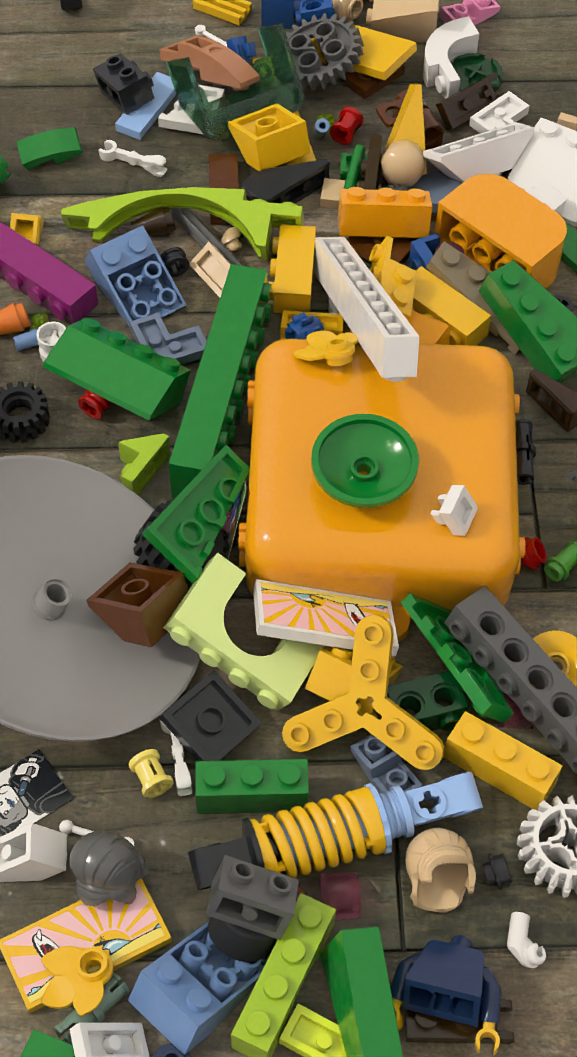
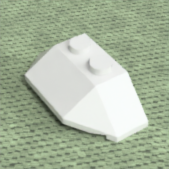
[423,122,534,183]

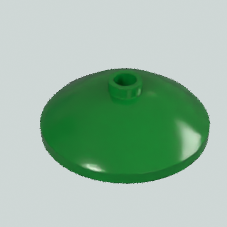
[311,414,419,508]

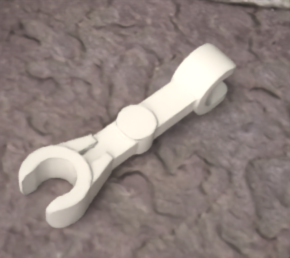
[99,140,167,177]
[160,720,192,796]

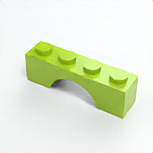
[231,893,336,1057]

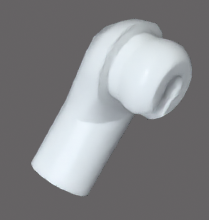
[507,912,546,968]

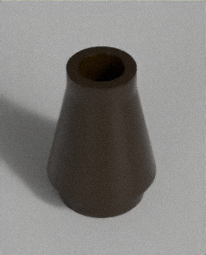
[130,206,176,236]

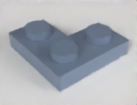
[130,312,207,365]

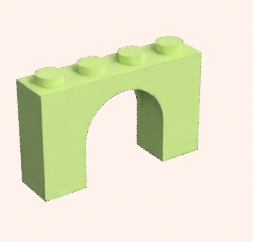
[163,553,325,711]

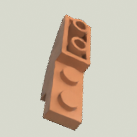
[159,35,260,91]

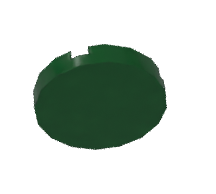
[452,53,503,92]

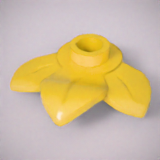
[293,331,358,366]
[41,945,114,1017]

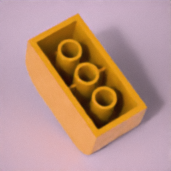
[435,174,567,289]

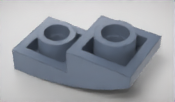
[350,734,423,794]

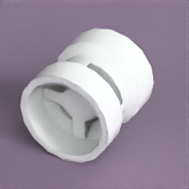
[36,322,66,362]

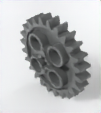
[274,13,364,91]

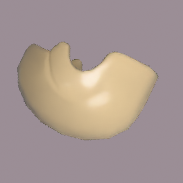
[381,139,425,188]

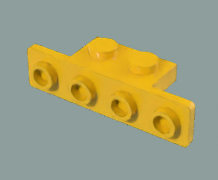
[369,236,417,320]

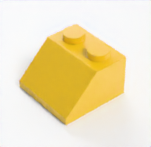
[228,103,310,171]

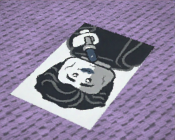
[0,749,73,837]

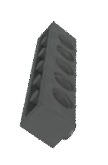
[444,586,577,775]

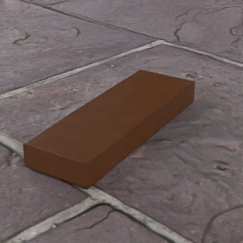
[209,153,239,225]

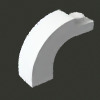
[423,16,479,99]

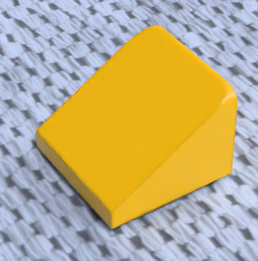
[10,213,44,246]

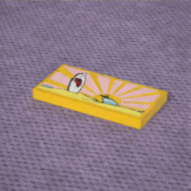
[0,879,172,1014]

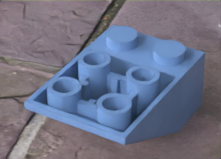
[84,225,187,327]
[128,921,267,1055]

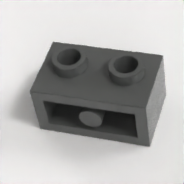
[206,855,299,940]

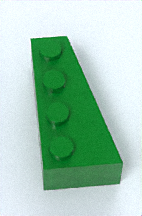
[479,260,577,383]

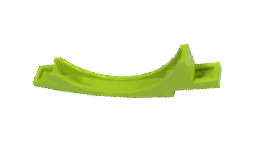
[61,187,304,260]

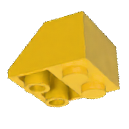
[305,646,403,714]

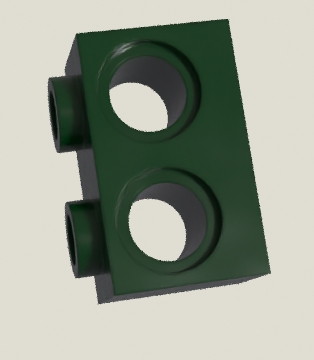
[387,670,468,731]

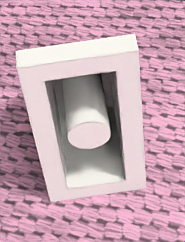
[0,823,67,882]

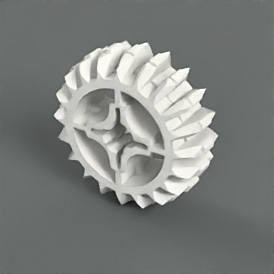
[517,795,577,898]

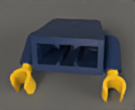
[390,935,502,1056]

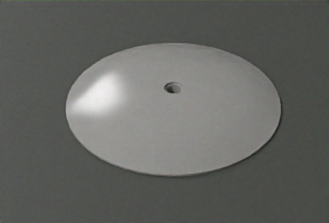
[0,455,200,742]

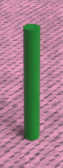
[343,145,366,189]

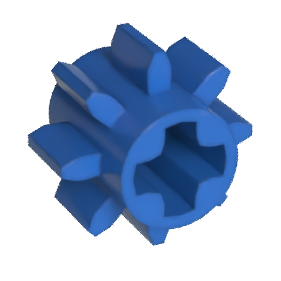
[226,36,257,65]
[285,312,324,339]

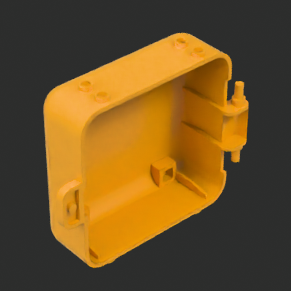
[239,339,525,642]

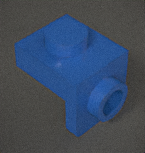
[409,234,440,272]

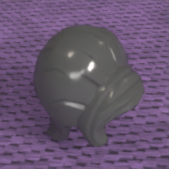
[70,831,148,907]

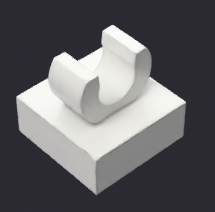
[430,485,478,536]

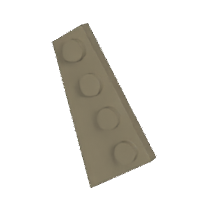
[426,241,520,355]

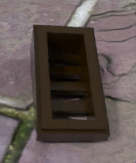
[526,369,577,432]

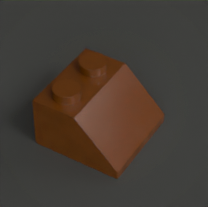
[86,562,188,647]

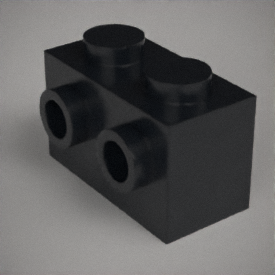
[93,53,155,115]

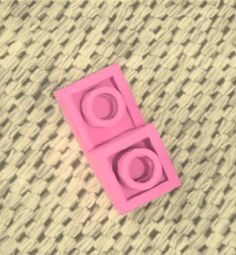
[438,0,501,25]

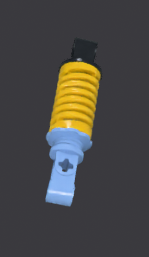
[188,772,483,891]

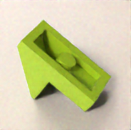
[118,433,171,495]

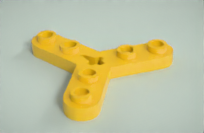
[282,614,444,770]

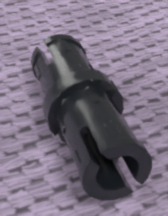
[515,419,536,485]

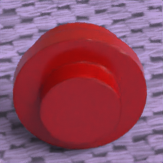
[521,537,547,570]

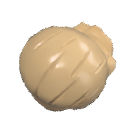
[405,828,476,913]

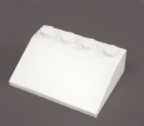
[507,118,577,227]

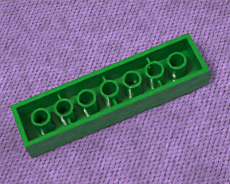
[169,264,272,499]

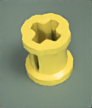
[128,749,174,798]

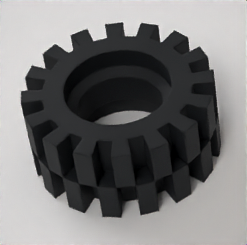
[0,381,50,443]

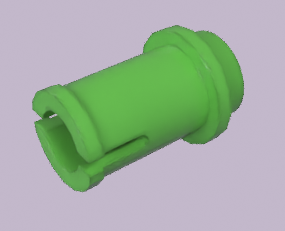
[544,541,577,582]

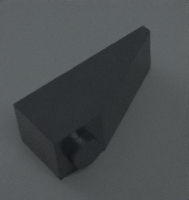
[240,159,330,204]

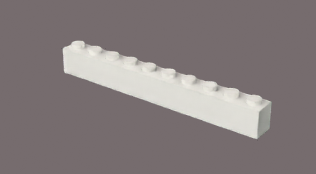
[314,237,420,382]

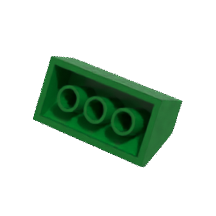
[43,318,191,421]

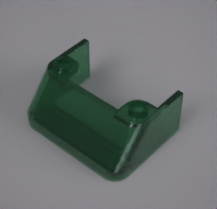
[166,23,304,140]

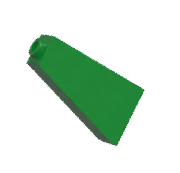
[320,927,403,1057]

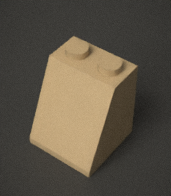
[366,0,440,43]

